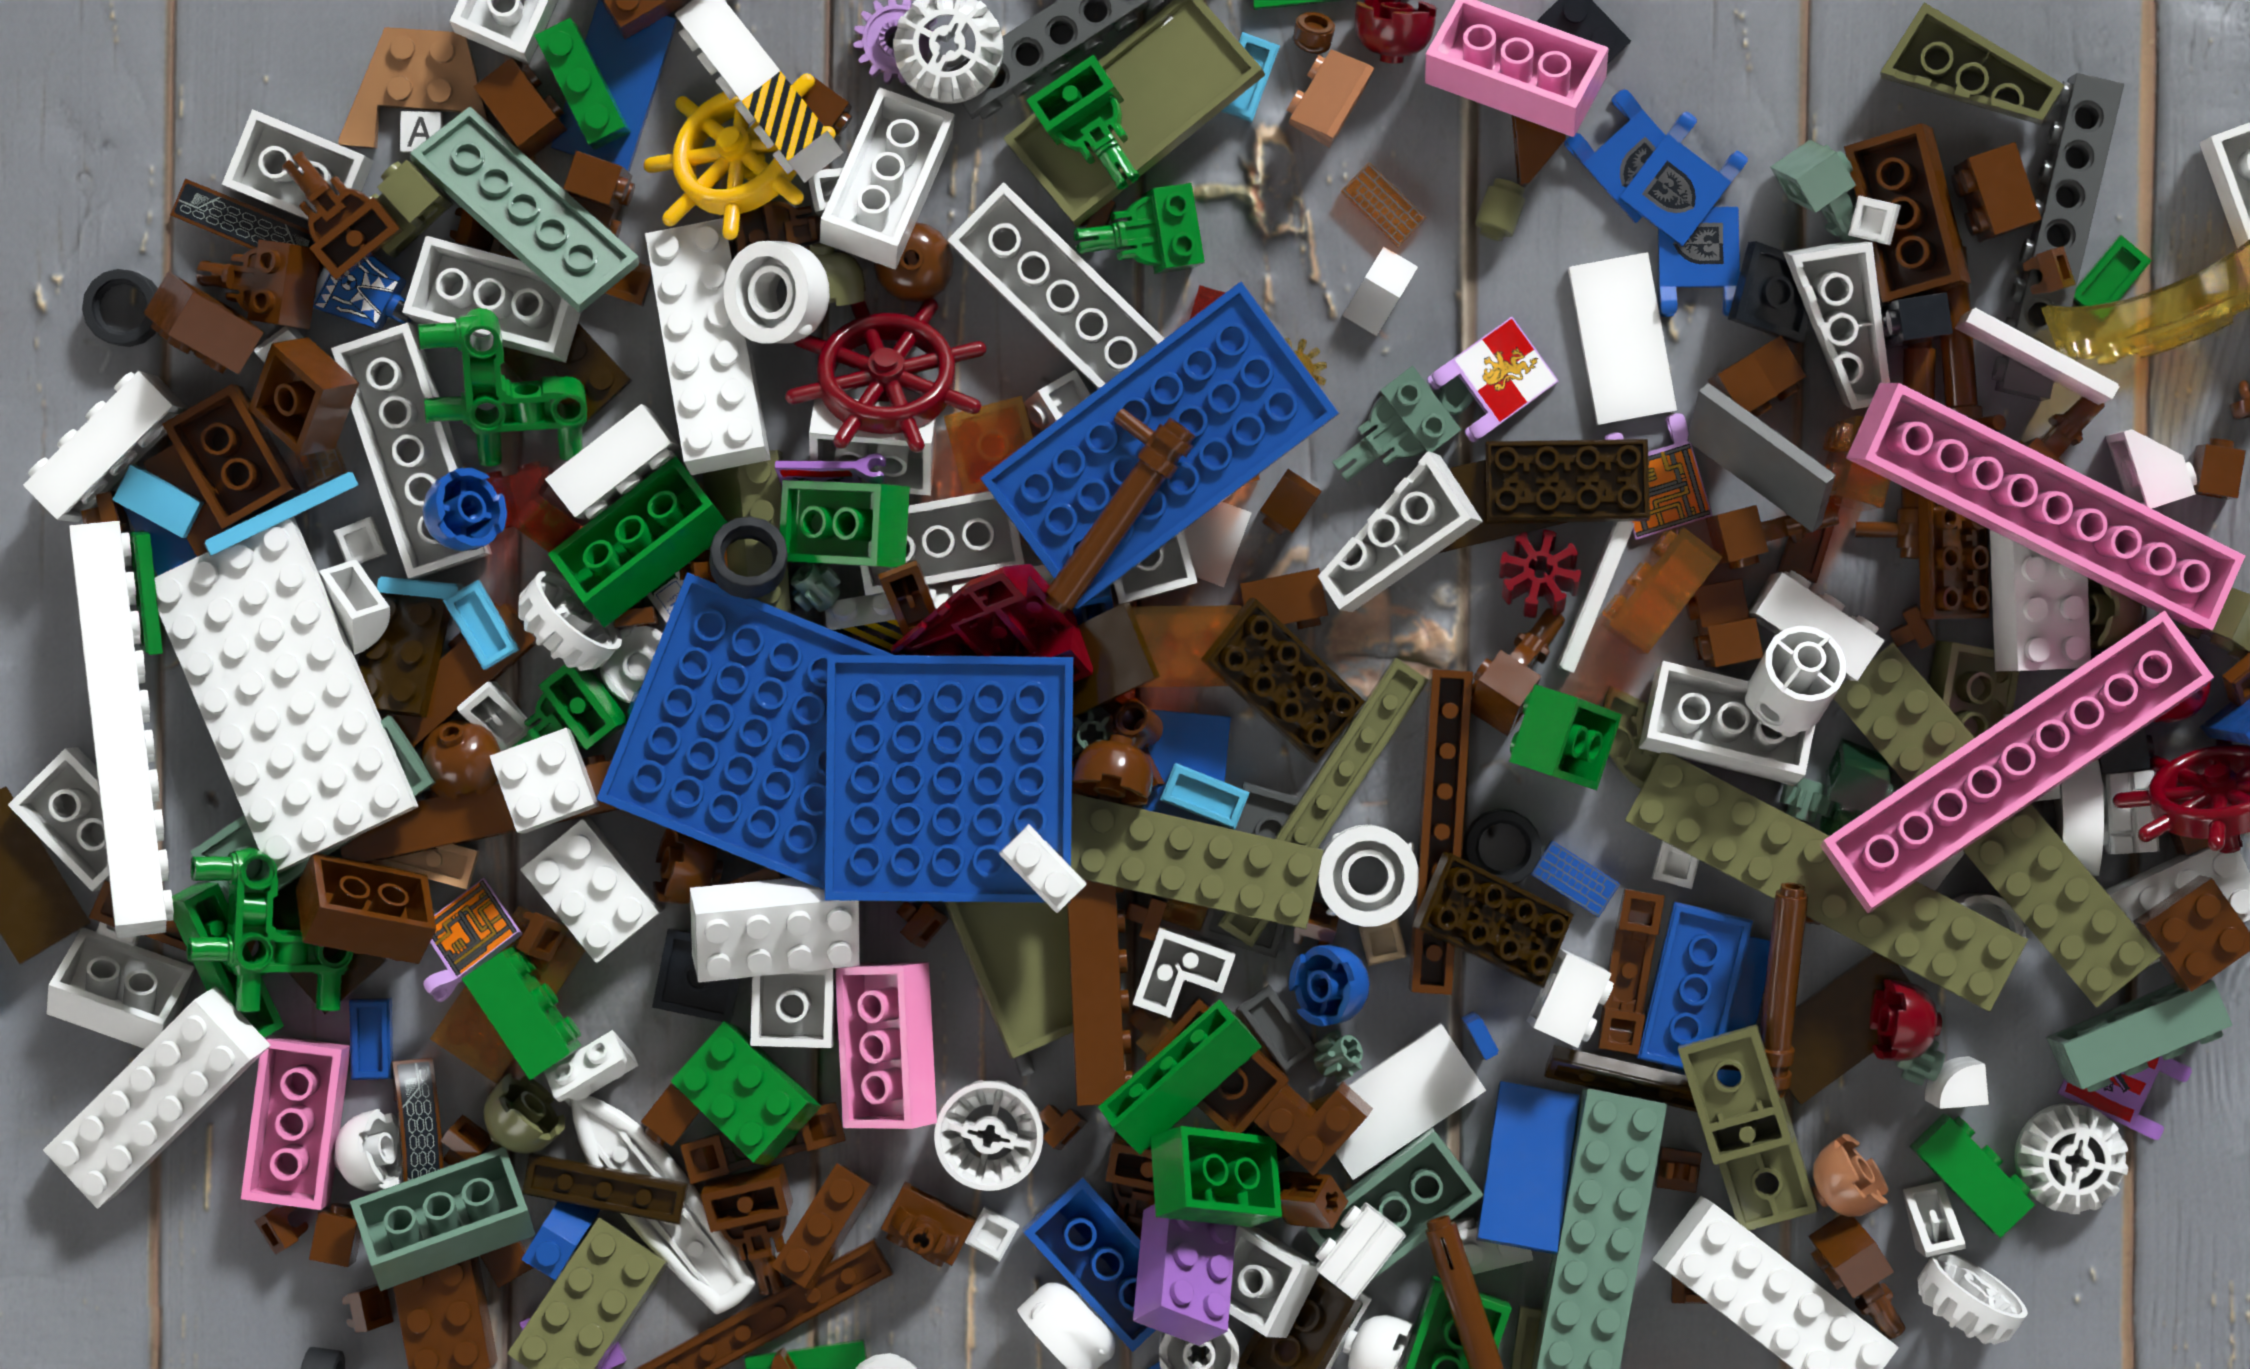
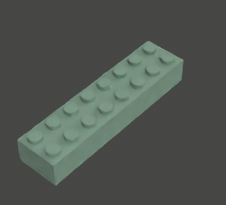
[1531,1088,1667,1369]

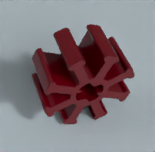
[1499,529,1581,619]

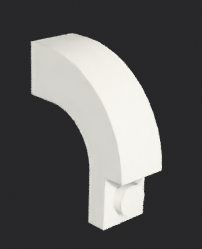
[2054,759,2104,877]

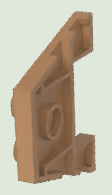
[338,27,490,149]

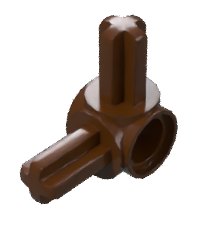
[1100,695,1163,750]

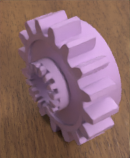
[853,0,937,86]

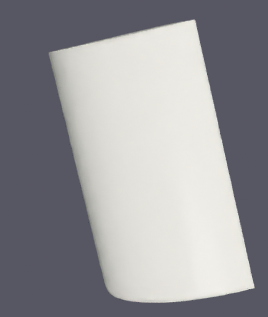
[319,560,390,655]
[1925,1056,1989,1109]

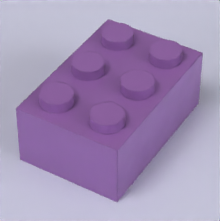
[1133,1204,1236,1346]

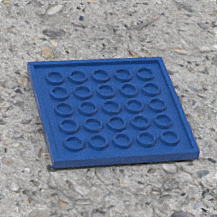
[596,572,893,890]
[825,654,1073,903]

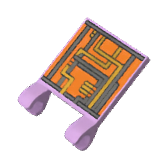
[1604,413,1713,540]
[423,878,523,1002]

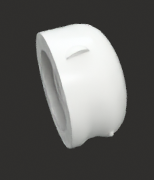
[723,241,830,344]
[1317,825,1419,927]
[1017,1282,1116,1369]

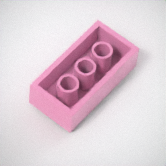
[1425,0,1609,137]
[835,962,937,1129]
[241,1035,350,1210]

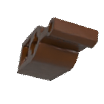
[1279,1171,1349,1229]

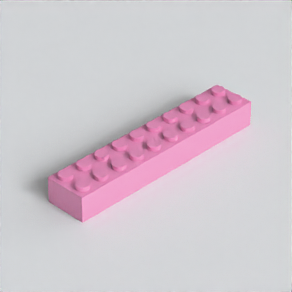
[1846,383,2245,630]
[1820,611,2214,913]

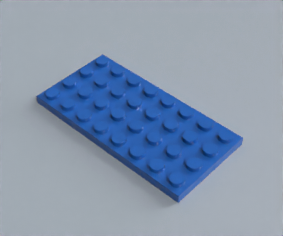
[980,282,1340,609]

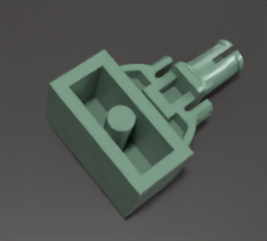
[1770,140,1861,242]
[1332,366,1462,482]

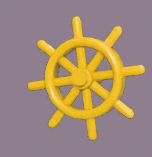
[643,73,836,240]

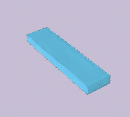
[204,471,359,556]

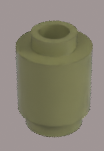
[1475,178,1526,241]

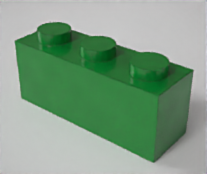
[534,17,631,150]
[1909,1113,2035,1238]

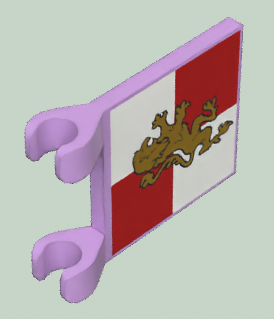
[1427,317,1559,443]

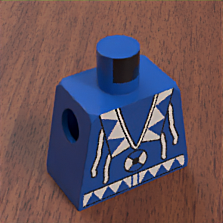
[313,255,412,330]

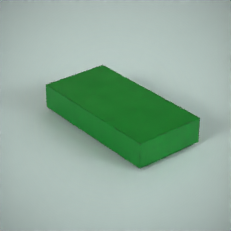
[2073,235,2152,323]

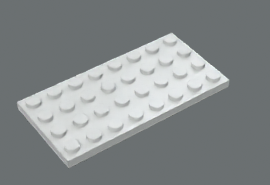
[155,516,419,874]

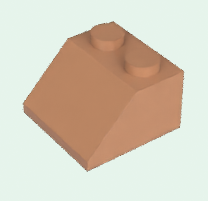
[1286,49,1375,148]

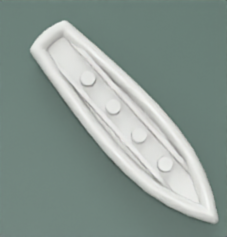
[570,1096,755,1314]

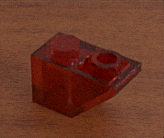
[486,461,554,529]

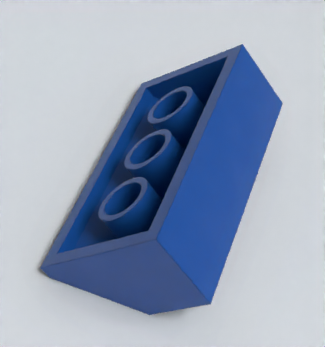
[1022,1177,1156,1352]

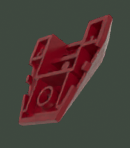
[891,564,1093,682]

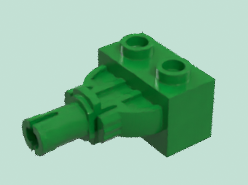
[1026,54,1140,190]
[1074,183,1205,274]
[510,664,628,750]

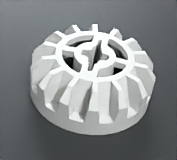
[893,0,1004,104]
[518,571,622,671]
[934,1080,1044,1191]
[2014,1103,2128,1214]
[1917,1253,2028,1345]

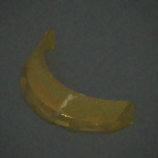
[2041,239,2250,366]

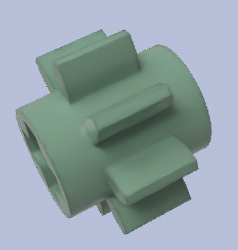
[790,563,841,612]
[1072,711,1116,755]
[1779,778,1832,823]
[1314,1029,1363,1083]
[1895,1040,1945,1086]

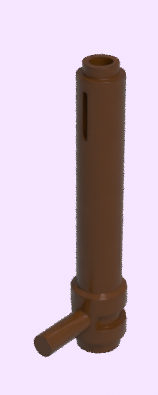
[1937,239,2006,431]
[1855,341,1936,559]
[1045,408,1196,614]
[1719,882,1808,1098]
[1425,1215,1504,1369]

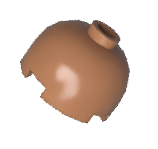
[1812,1134,1888,1217]

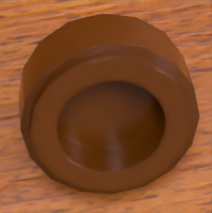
[1293,12,1335,54]
[2229,380,2250,420]

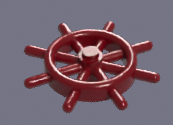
[785,298,987,453]
[2113,739,2250,854]

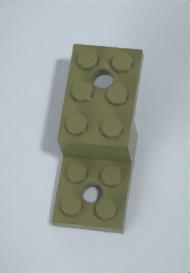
[1678,1024,1818,1230]

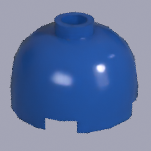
[422,468,507,551]
[1289,945,1370,1027]

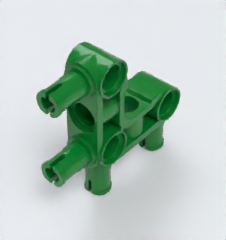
[418,308,588,467]
[186,848,354,1012]

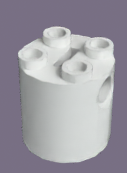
[1745,626,1846,737]

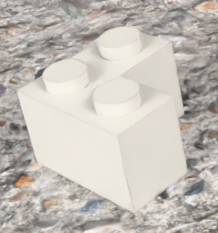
[1132,925,1236,1018]

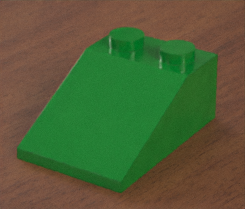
[780,480,910,567]

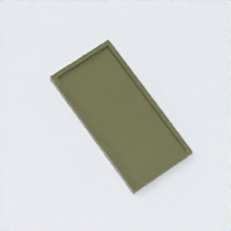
[1003,0,1265,227]
[944,902,1073,1059]

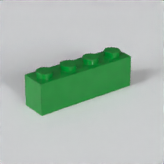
[172,882,284,1038]
[1098,999,1262,1155]

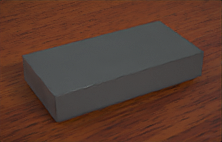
[1237,984,1317,1073]

